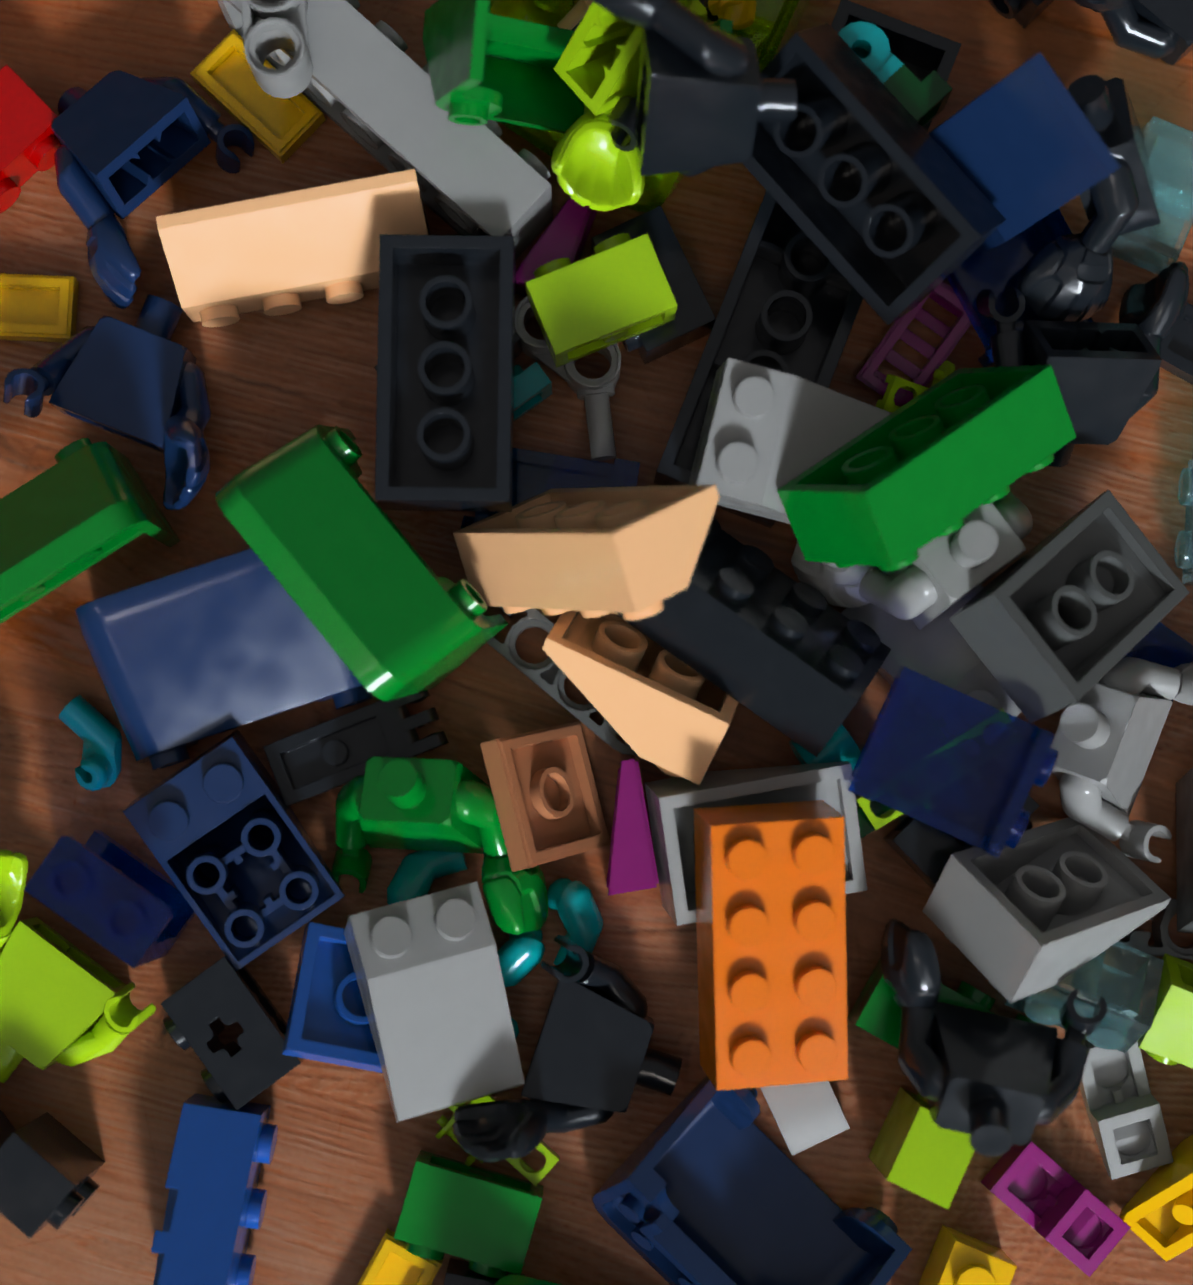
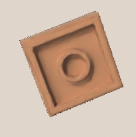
[480,721,610,872]

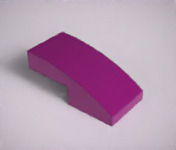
[981,1140,1131,1277]

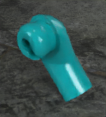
[58,695,122,791]
[387,850,468,905]
[547,878,603,965]
[497,929,545,987]

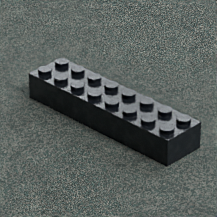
[654,0,961,528]

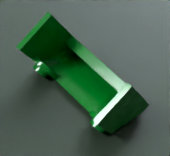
[422,0,733,134]
[215,425,508,702]
[0,438,180,624]

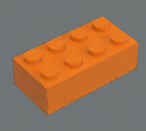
[693,800,848,1091]

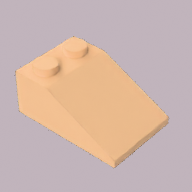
[542,610,739,785]

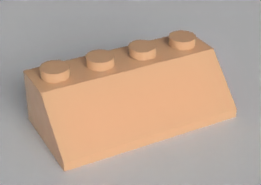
[156,169,430,327]
[453,485,719,621]

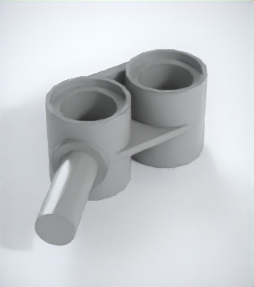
[241,0,313,99]
[515,296,621,461]

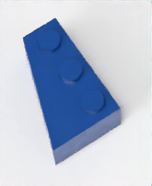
[151,1094,278,1285]

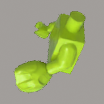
[551,0,707,212]
[0,850,156,1083]

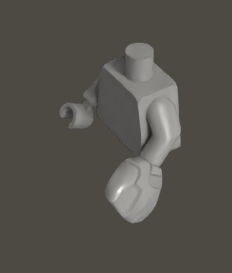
[791,492,1033,630]
[1046,657,1193,863]

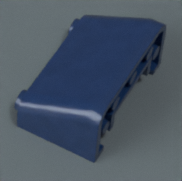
[75,548,373,771]
[592,1075,912,1285]

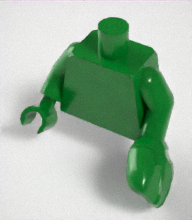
[331,756,548,935]

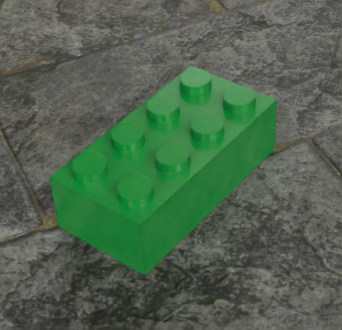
[777,365,1076,571]

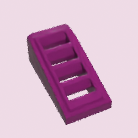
[515,197,598,297]
[856,282,979,407]
[606,759,659,895]

